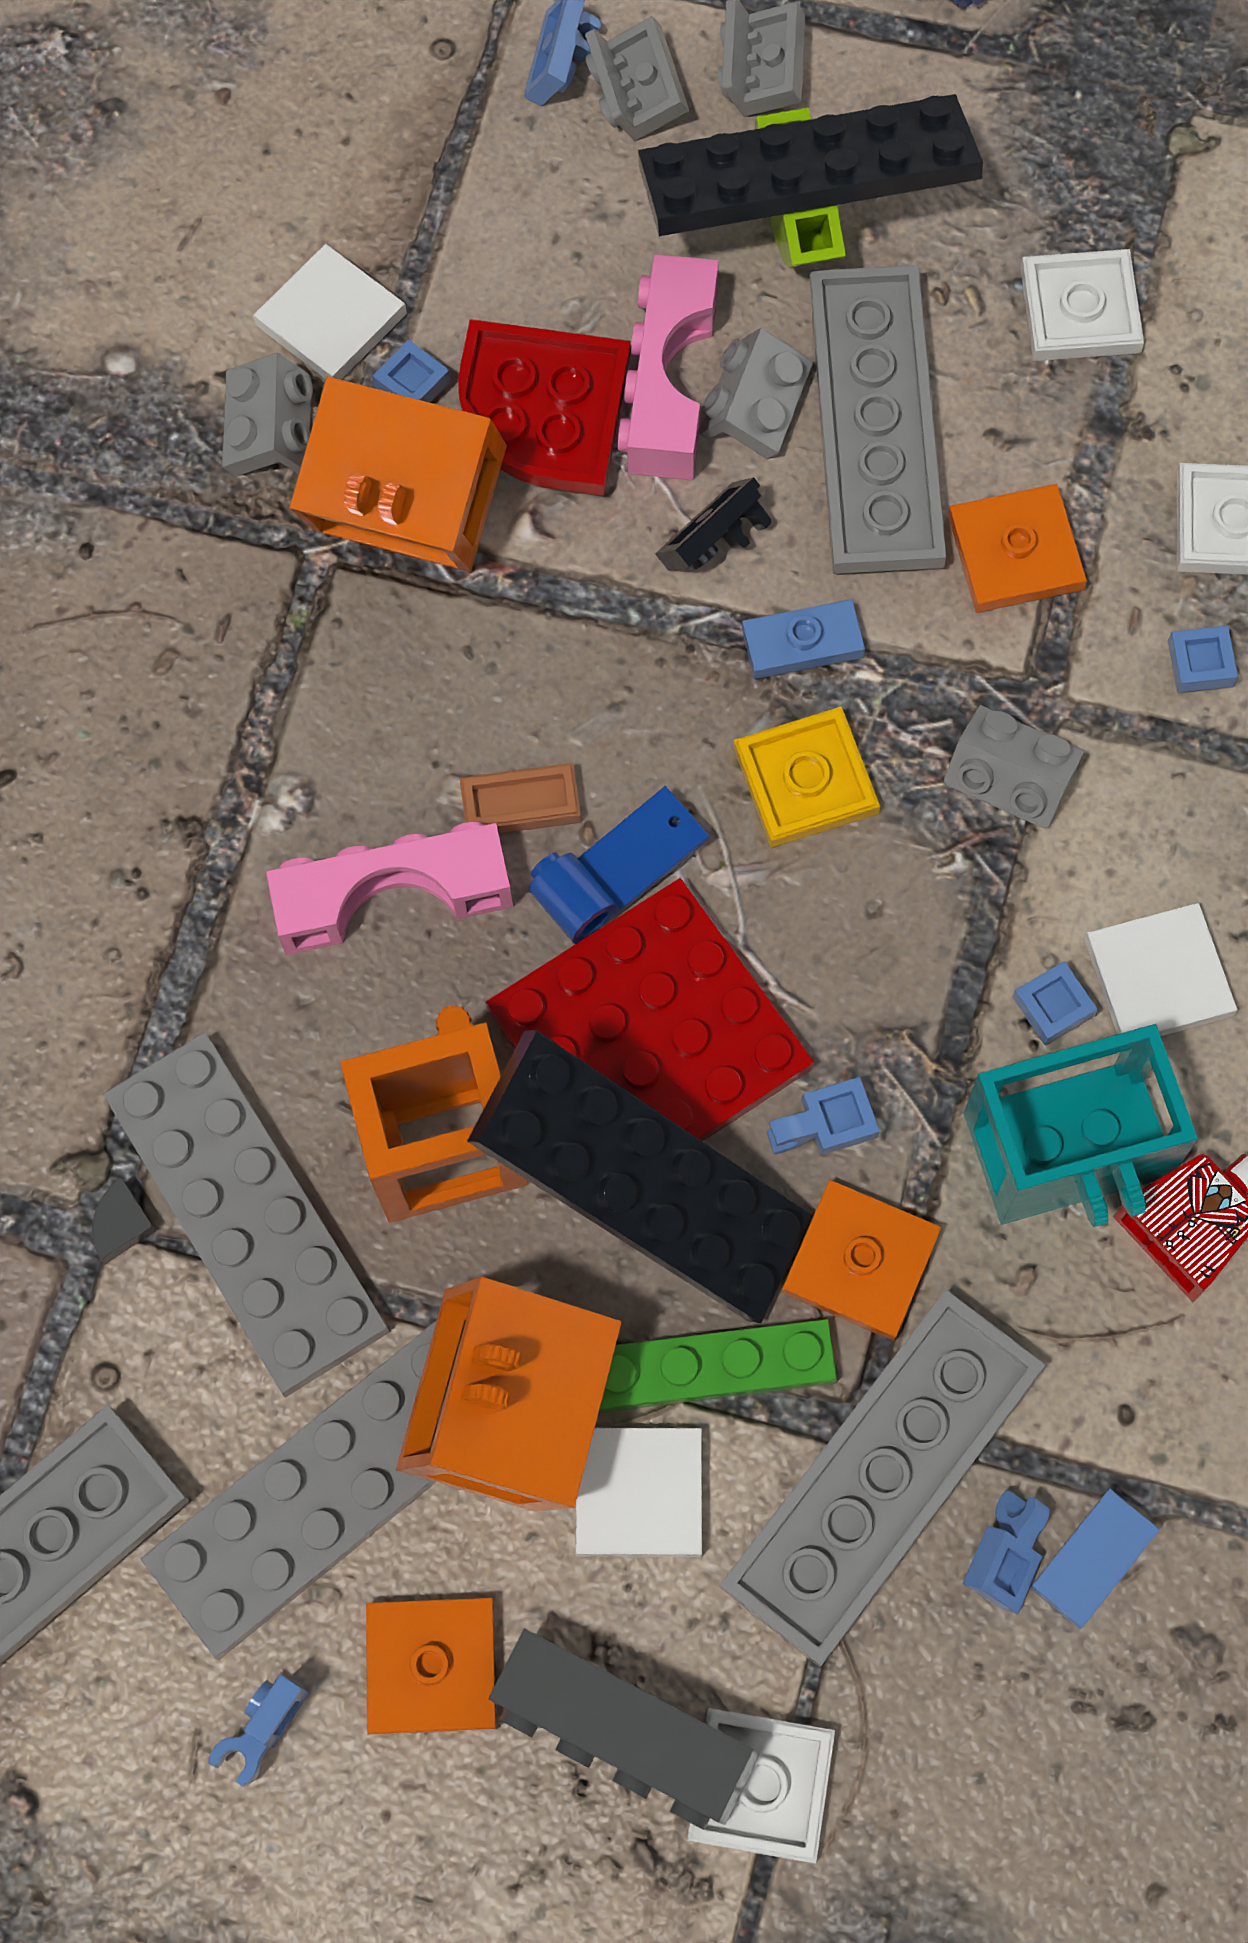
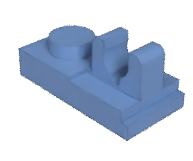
[523,0,601,107]

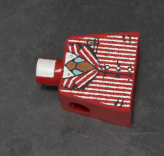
[1113,1154,1248,1303]

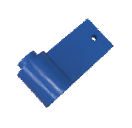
[529,785,711,944]

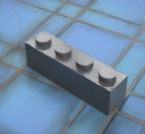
[488,1628,760,1830]

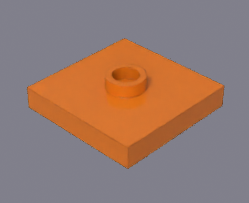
[948,484,1087,613]
[782,1180,942,1341]
[366,1598,497,1735]

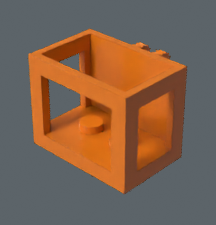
[289,376,507,573]
[340,1004,528,1223]
[396,1276,622,1512]

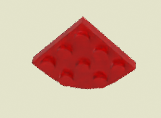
[458,319,631,496]

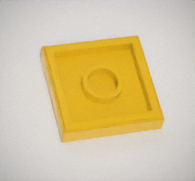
[733,706,880,848]

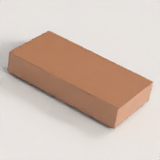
[459,763,581,834]

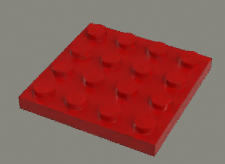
[485,877,814,1142]

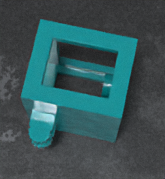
[963,1024,1198,1227]

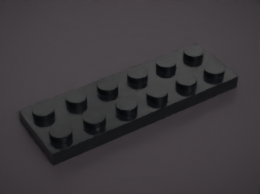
[638,94,983,237]
[467,1030,812,1323]

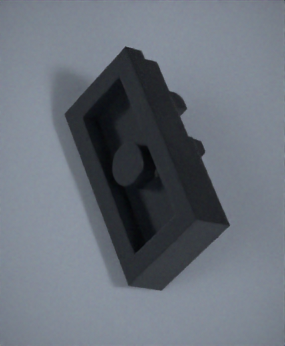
[655,477,771,571]

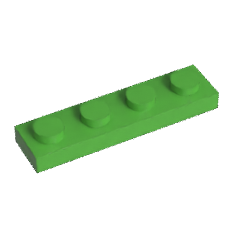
[599,1319,837,1413]

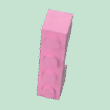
[618,254,719,480]
[266,822,513,955]

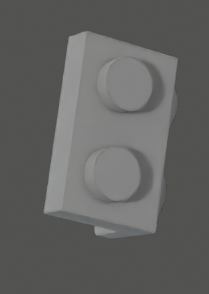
[718,0,805,117]
[585,16,689,141]
[699,328,813,459]
[222,352,313,476]
[944,705,1085,829]

